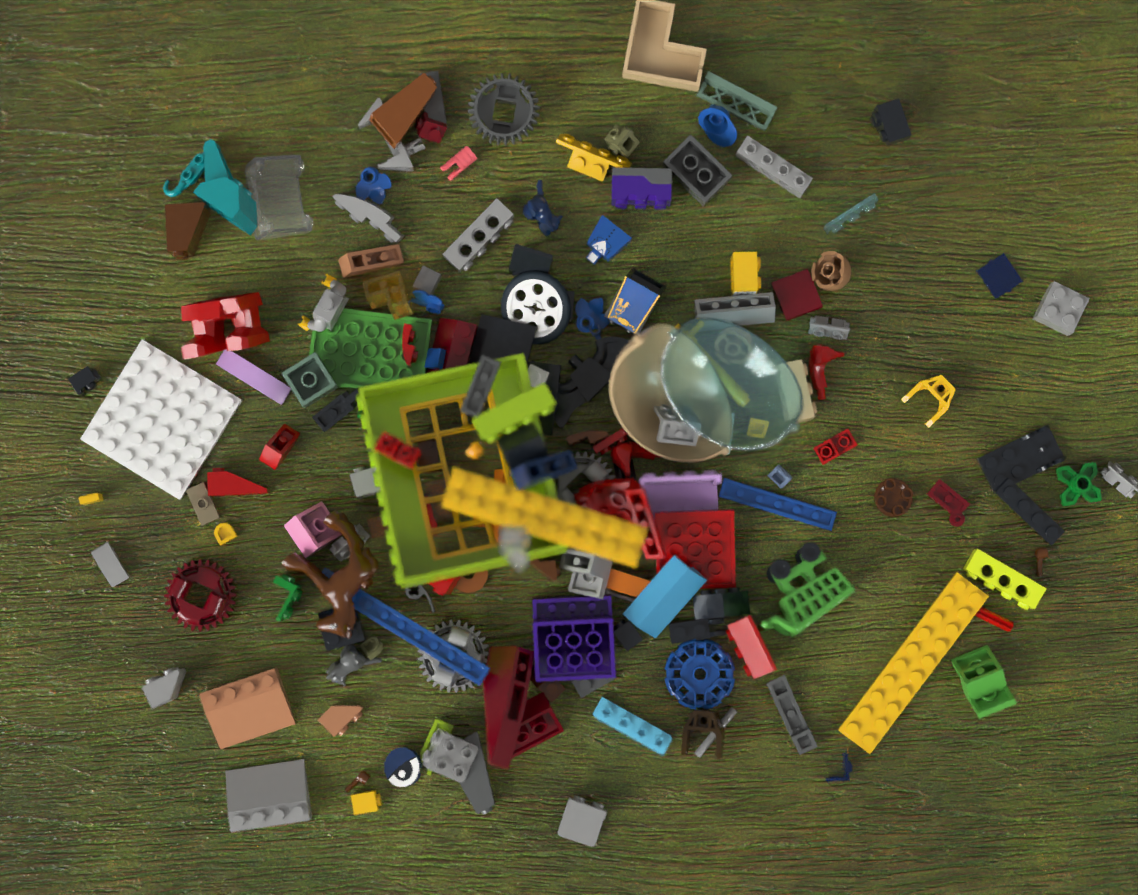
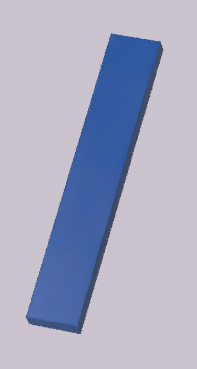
[718,478,837,531]

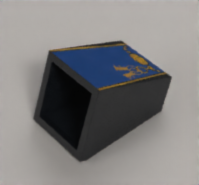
[604,268,666,335]

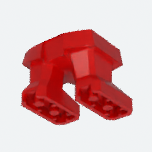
[181,292,270,359]

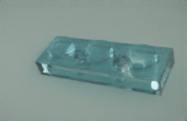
[823,193,879,234]

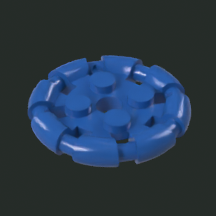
[664,639,735,710]

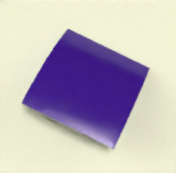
[532,594,616,682]

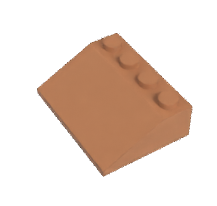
[199,668,296,750]

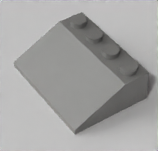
[225,759,312,832]

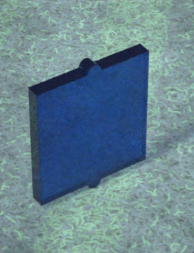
[977,253,1023,299]

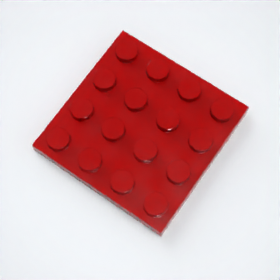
[654,509,736,589]

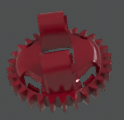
[164,559,237,632]

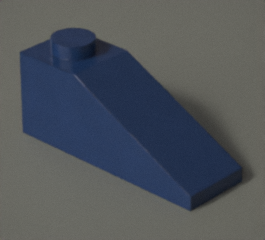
[511,450,578,491]

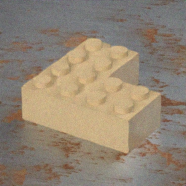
[622,0,706,92]

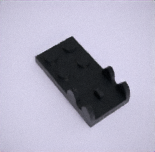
[976,424,1066,494]

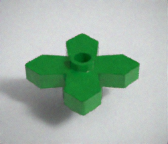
[1056,462,1102,506]

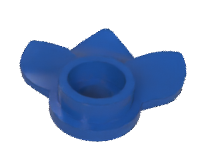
[356,167,392,204]
[411,290,445,314]
[575,298,610,333]

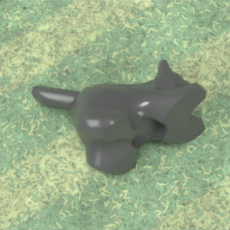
[326,645,382,686]

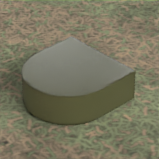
[360,637,383,660]

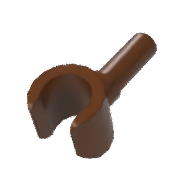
[1034,547,1048,576]
[344,771,370,793]

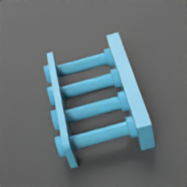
[592,697,672,755]

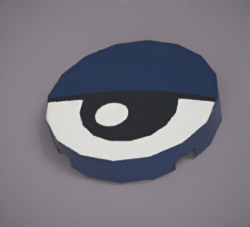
[384,747,422,787]

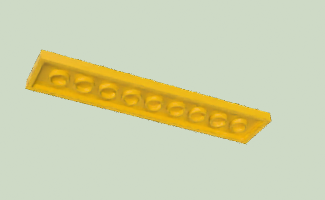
[441,468,647,567]
[838,572,989,754]

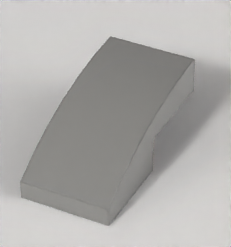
[91,542,129,588]

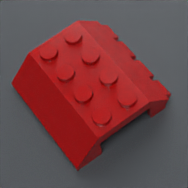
[573,478,665,560]

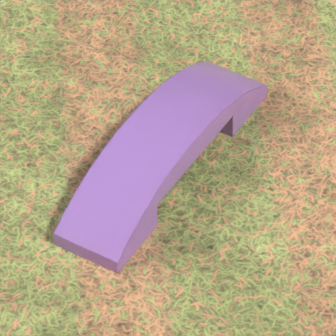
[216,350,292,405]

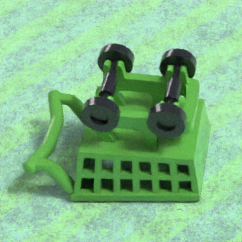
[757,542,855,638]

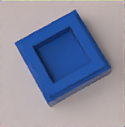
[425,348,446,369]

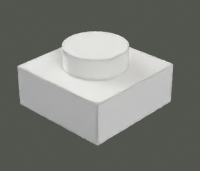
[528,364,549,387]

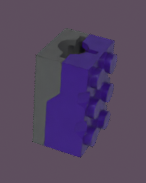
[611,168,672,210]

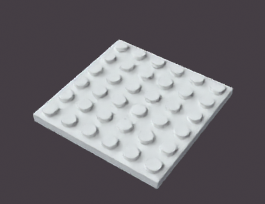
[80,340,243,500]

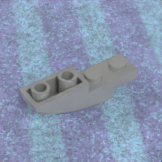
[332,194,404,242]

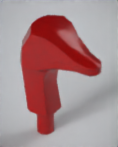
[808,344,844,400]
[611,442,662,477]

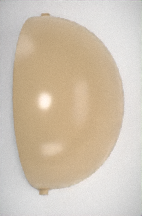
[610,324,732,462]

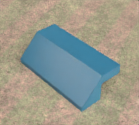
[623,555,707,638]

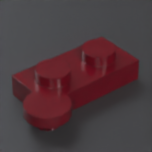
[926,479,970,527]

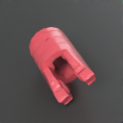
[440,146,477,181]

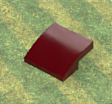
[771,269,823,321]

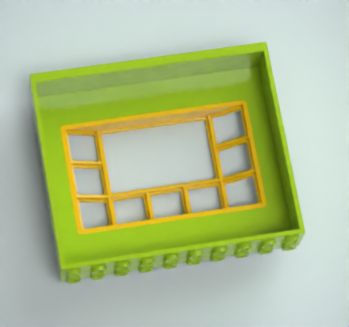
[356,353,568,589]

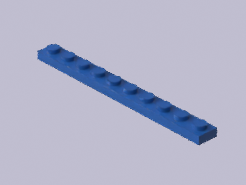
[314,568,490,686]

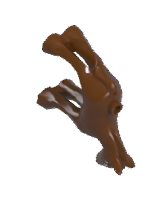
[281,510,379,639]

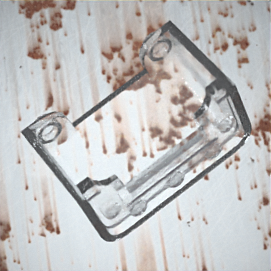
[245,155,313,240]

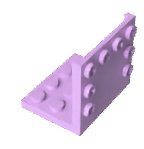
[638,471,721,521]

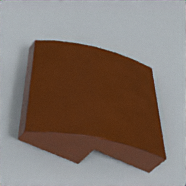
[566,431,609,447]

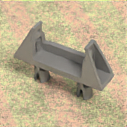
[358,97,425,171]

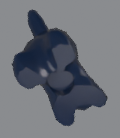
[523,179,563,237]

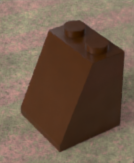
[165,202,211,260]

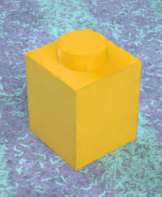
[351,790,382,815]

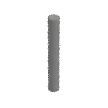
[694,707,737,758]

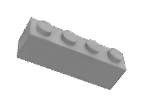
[695,292,776,330]

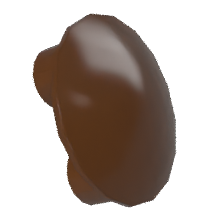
[874,478,913,517]

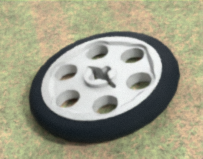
[501,271,571,345]

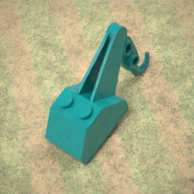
[163,140,258,236]

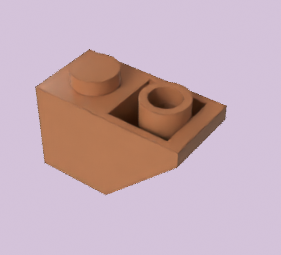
[318,705,364,737]

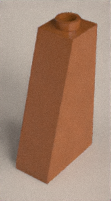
[369,72,437,149]

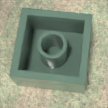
[282,352,339,408]

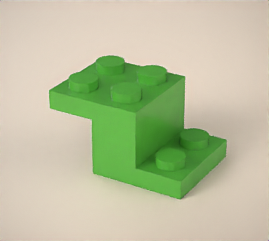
[951,645,1016,719]

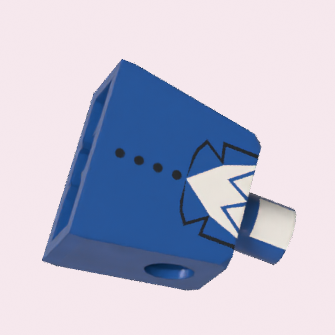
[586,215,632,265]

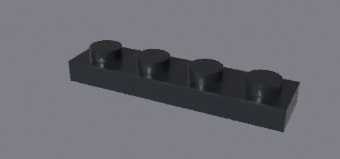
[994,478,1065,546]

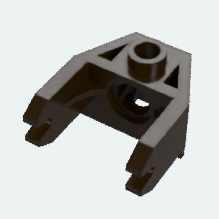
[681,709,725,759]

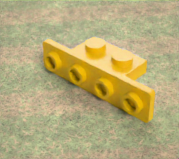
[556,134,632,182]

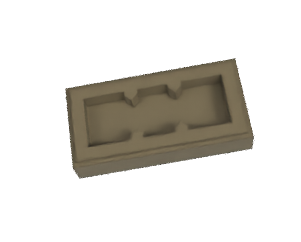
[186,482,220,526]

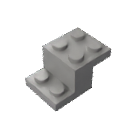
[559,547,613,599]

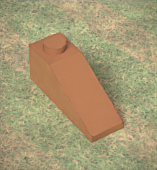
[338,244,404,278]

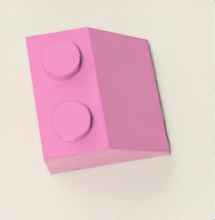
[284,501,342,558]

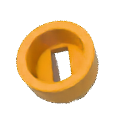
[466,441,483,458]

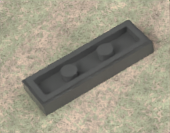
[419,71,448,129]
[460,355,501,417]

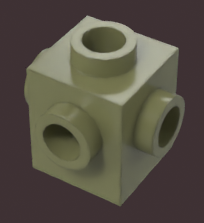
[604,124,640,157]

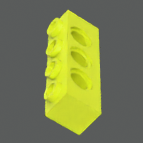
[963,549,1046,611]

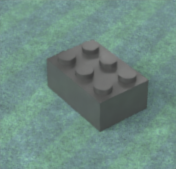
[662,134,732,207]

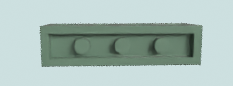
[697,71,777,131]

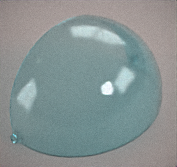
[661,318,803,450]

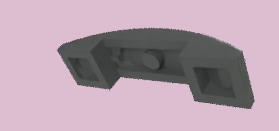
[766,675,818,755]

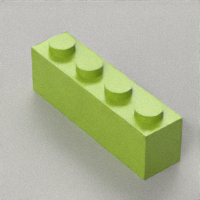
[472,382,556,444]

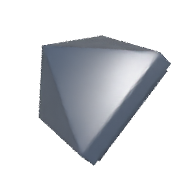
[767,464,793,489]

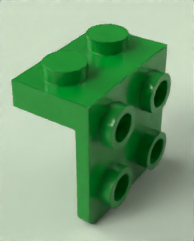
[273,574,303,622]

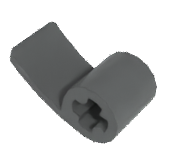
[405,584,436,614]

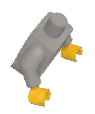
[297,274,349,332]

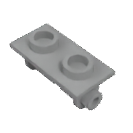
[808,315,850,340]
[1100,461,1138,498]
[330,523,370,561]

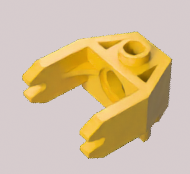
[901,375,956,428]

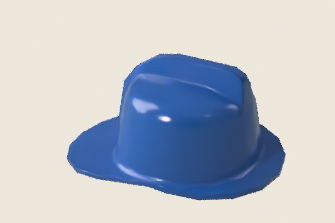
[698,104,737,147]

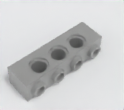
[735,136,813,198]
[443,198,514,273]

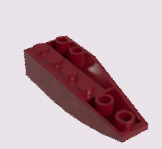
[483,646,534,769]

